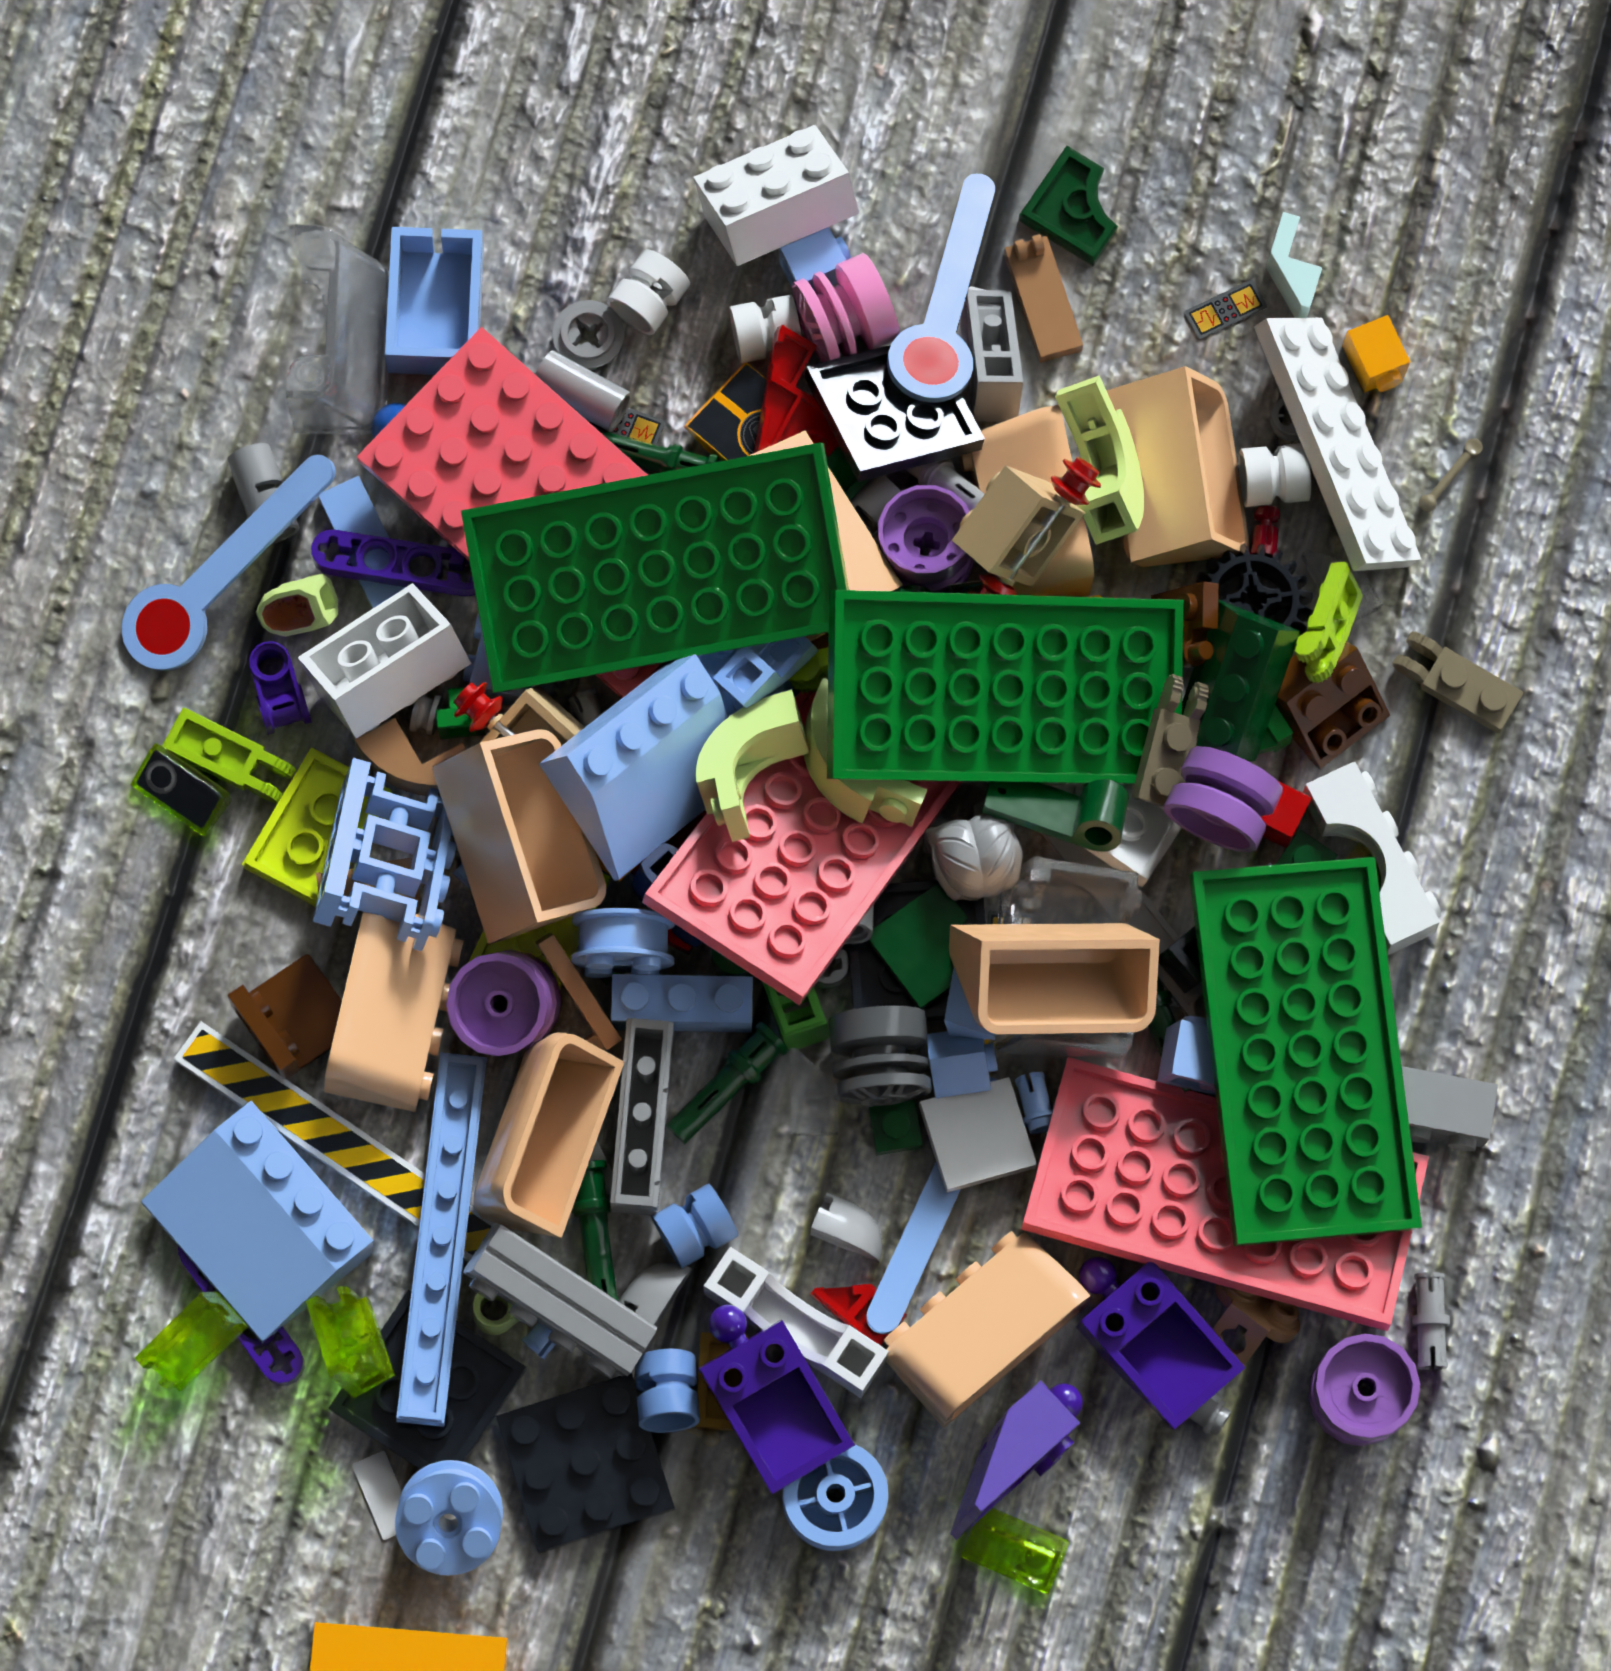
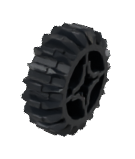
[1195,543,1313,649]

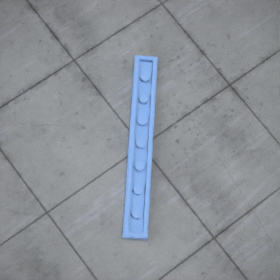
[396,1052,487,1427]

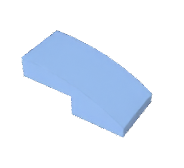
[713,637,818,708]

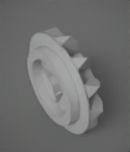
[552,300,624,371]

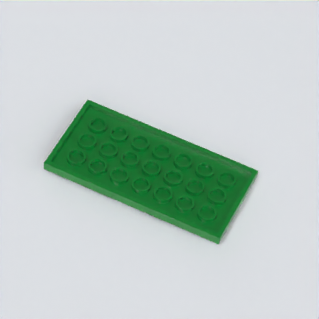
[461,442,850,693]
[827,590,1184,784]
[1189,857,1422,1247]

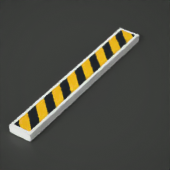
[174,1021,498,1262]

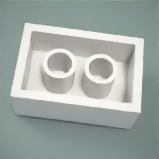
[693,125,859,266]
[298,583,472,739]

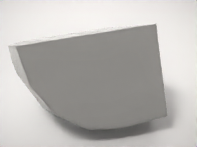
[810,1192,883,1263]
[619,1262,693,1327]

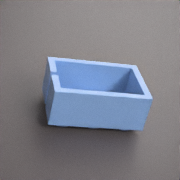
[385,227,484,375]

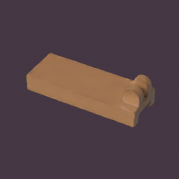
[1004,234,1083,363]
[535,932,622,1050]

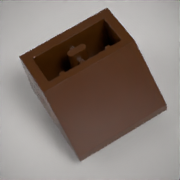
[1275,641,1390,769]

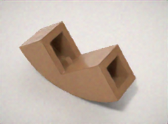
[355,718,467,797]

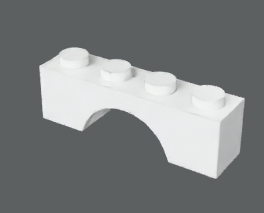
[1302,761,1441,955]
[704,1247,889,1398]

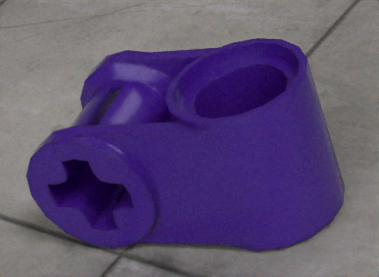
[249,641,312,735]

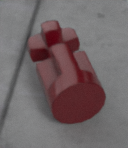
[1250,505,1280,558]

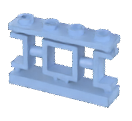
[312,758,457,951]

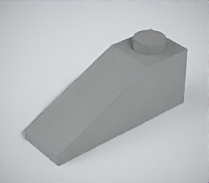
[966,290,1023,422]

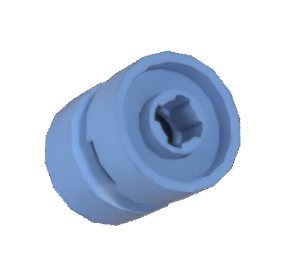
[651,1183,739,1269]
[635,1349,700,1433]

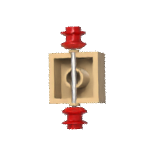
[952,457,1102,595]
[453,682,585,746]

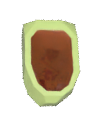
[256,574,338,637]

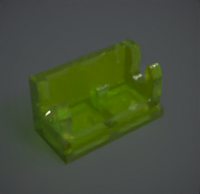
[305,1286,395,1398]
[135,1292,248,1392]

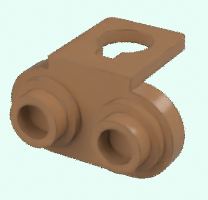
[1213,1284,1300,1366]

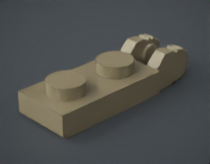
[1392,631,1524,734]
[1132,674,1209,807]

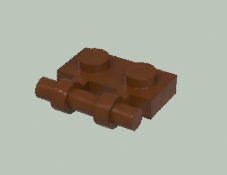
[1151,581,1219,668]

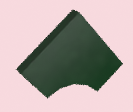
[1018,146,1118,266]
[867,883,968,1010]

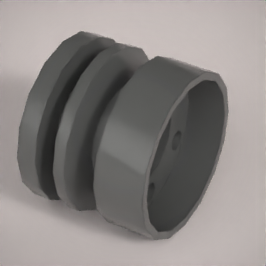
[828,1006,932,1106]

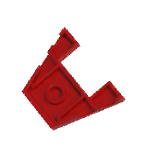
[754,325,838,457]

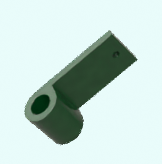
[982,779,1129,852]

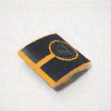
[683,363,766,461]

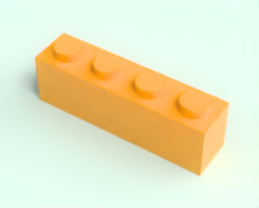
[310,1622,509,1671]

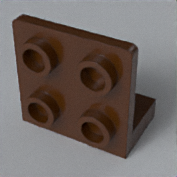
[228,954,342,1080]

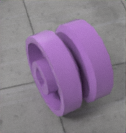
[1164,746,1283,853]
[446,949,562,1056]
[1308,1333,1420,1447]

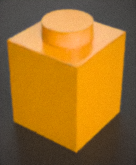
[1342,315,1411,393]

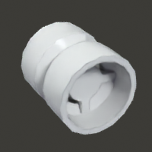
[607,249,690,335]
[729,294,801,363]
[1238,443,1311,507]

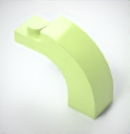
[1055,376,1144,545]
[803,678,927,827]
[696,690,809,842]

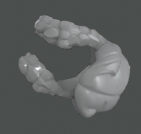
[923,801,1023,901]

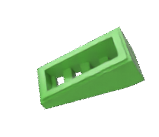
[762,981,829,1052]

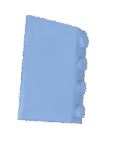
[539,654,728,881]
[141,1101,373,1344]

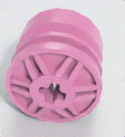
[792,253,900,362]

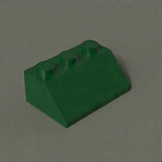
[1182,600,1300,761]

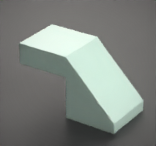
[1266,212,1322,318]

